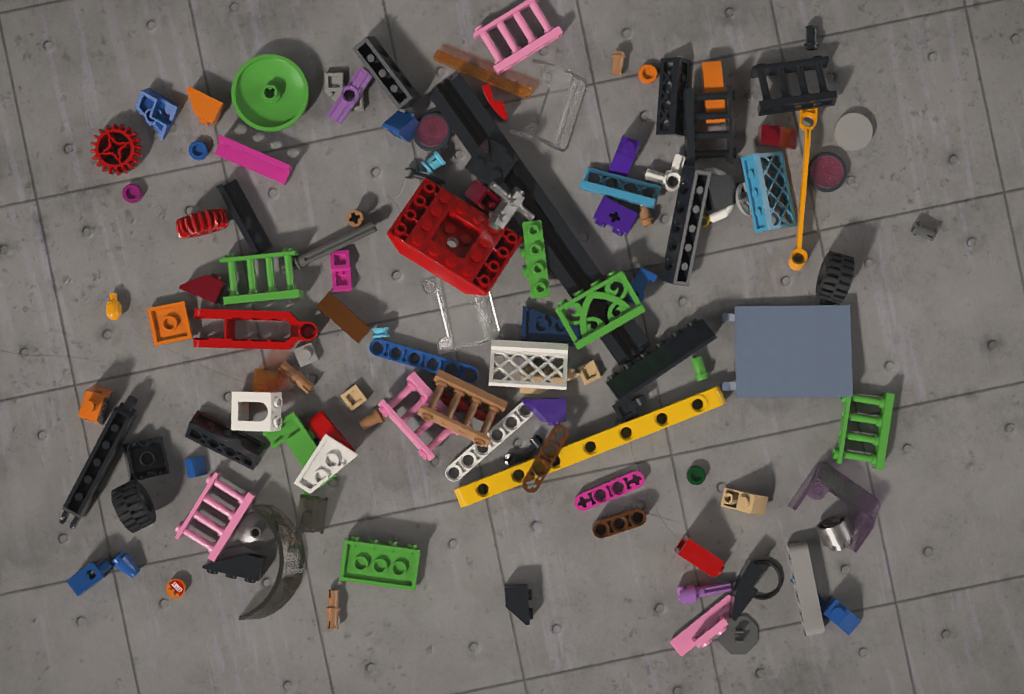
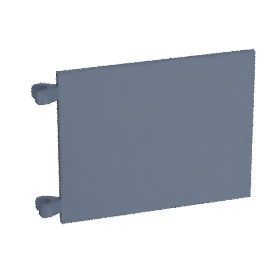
[721,305,853,398]

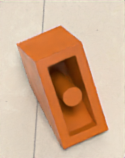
[186,86,226,127]

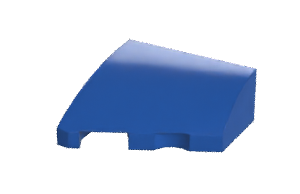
[135,88,181,140]

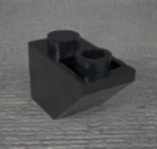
[504,584,533,625]

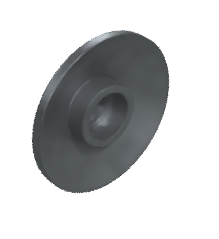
[238,512,276,551]

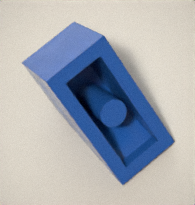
[382,110,420,143]
[821,596,861,635]

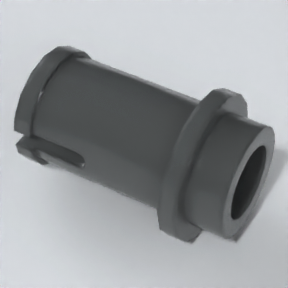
[911,221,937,241]

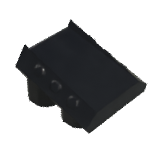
[122,436,170,481]

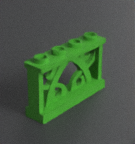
[555,269,646,350]

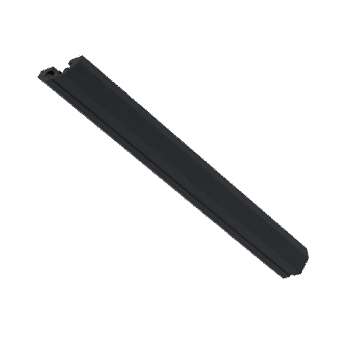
[427,72,650,365]

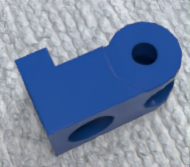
[627,267,658,303]

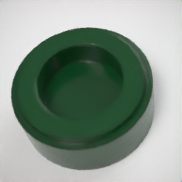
[686,466,706,485]

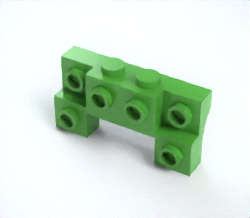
[262,411,338,497]

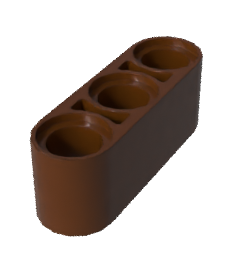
[592,507,646,538]

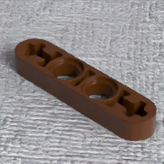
[522,424,569,493]

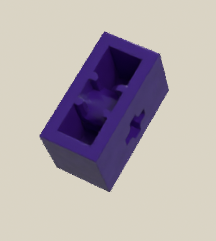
[592,196,638,237]

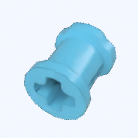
[421,151,446,175]

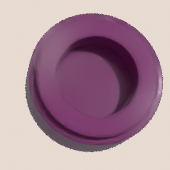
[122,184,143,204]

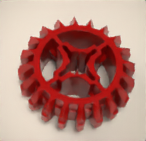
[90,123,143,176]
[175,208,229,239]

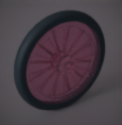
[413,112,452,152]
[808,152,847,192]

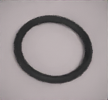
[753,560,783,600]

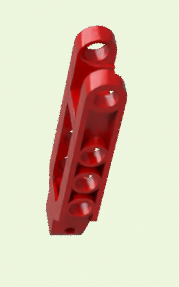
[193,309,319,350]

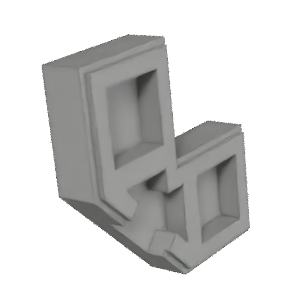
[324,72,364,111]

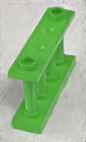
[219,248,304,305]
[832,392,895,470]

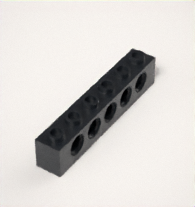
[661,167,712,286]

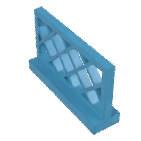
[741,151,797,233]

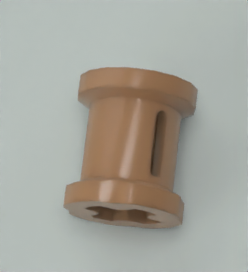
[346,210,365,228]

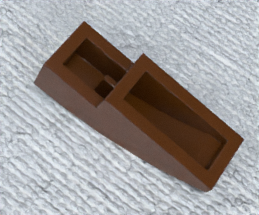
[317,292,372,344]

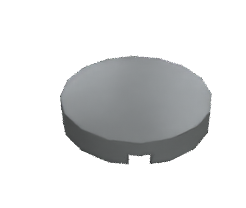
[834,112,873,151]

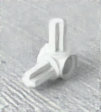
[644,154,686,191]

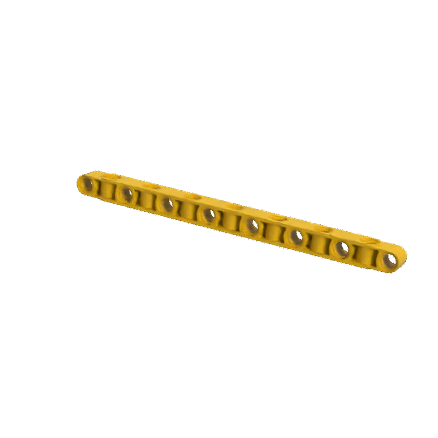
[454,385,726,508]

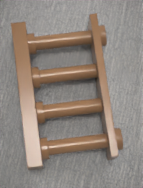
[417,369,508,447]

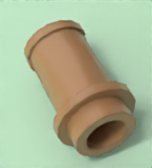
[611,51,627,76]
[636,205,655,227]

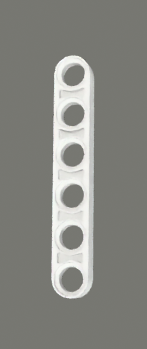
[445,402,533,482]

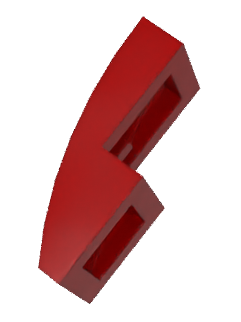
[482,84,508,122]

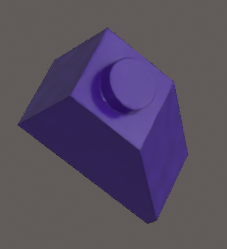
[608,135,641,177]
[523,398,566,426]

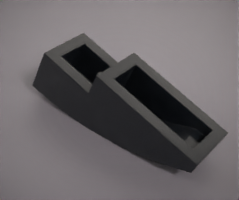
[729,559,763,622]

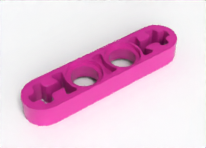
[574,470,645,511]

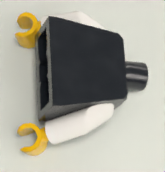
[701,167,744,228]

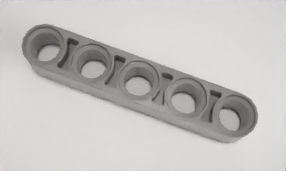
[786,541,825,636]

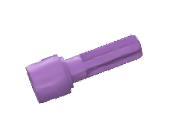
[677,581,731,605]

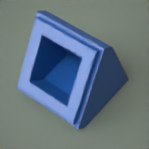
[184,455,208,478]

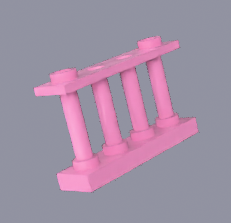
[473,0,563,76]
[378,371,461,461]
[175,471,257,562]

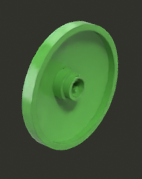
[231,54,309,132]

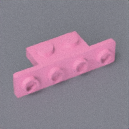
[670,594,731,656]

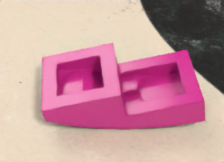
[330,250,353,292]

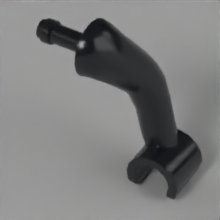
[405,167,446,187]
[504,435,543,465]

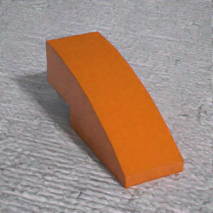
[701,60,725,124]

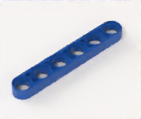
[369,339,478,383]

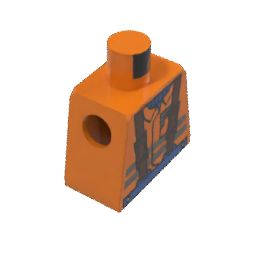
[78,385,113,425]

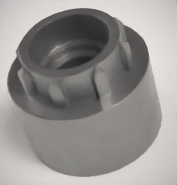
[816,514,854,551]

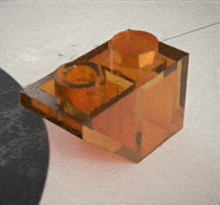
[252,368,283,409]

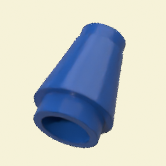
[111,551,140,578]

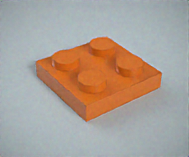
[147,301,193,346]

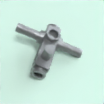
[488,181,535,232]

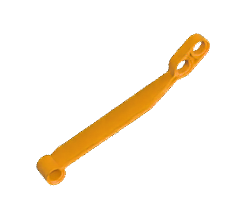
[788,108,818,271]

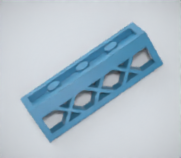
[579,167,661,209]

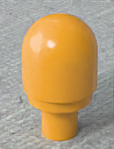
[106,293,122,320]

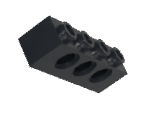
[353,36,421,110]

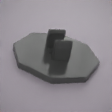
[719,616,758,654]

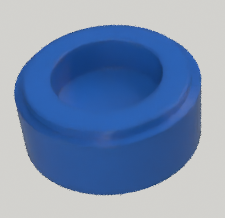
[189,141,209,161]

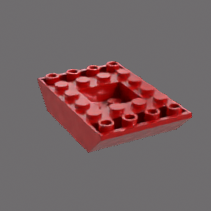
[386,177,524,296]

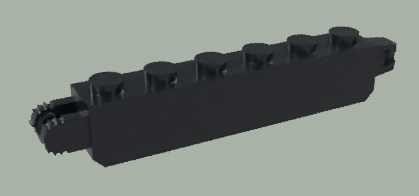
[59,396,138,530]

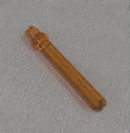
[434,50,532,99]

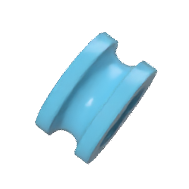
[372,327,390,338]

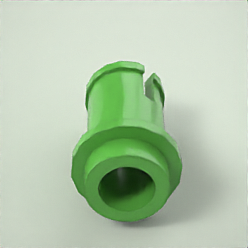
[690,356,709,381]

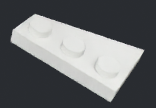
[294,434,359,494]

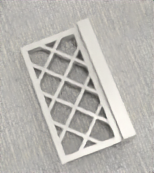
[489,339,568,390]

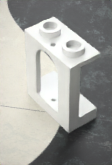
[231,391,283,432]

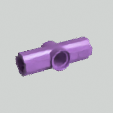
[327,67,373,125]

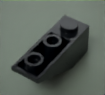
[202,552,266,583]

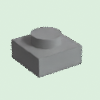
[293,342,319,367]

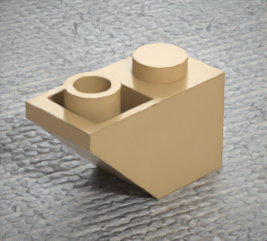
[721,487,768,516]

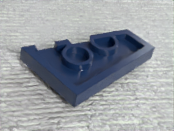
[521,306,580,346]

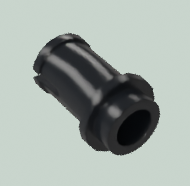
[804,25,819,51]

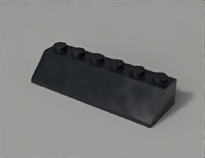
[606,318,717,403]

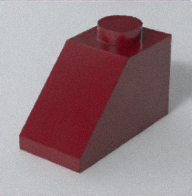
[757,124,797,150]
[463,180,501,216]
[179,273,227,304]

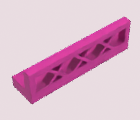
[214,134,293,185]

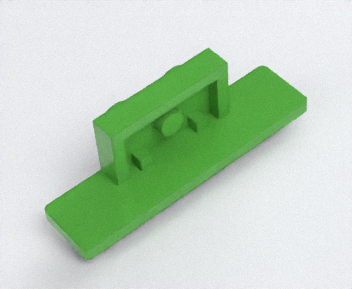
[520,220,550,299]

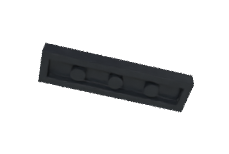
[656,57,691,137]
[216,179,273,255]
[185,410,266,470]

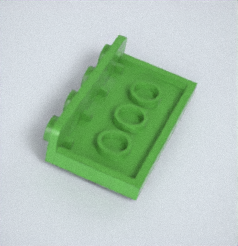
[339,535,421,591]

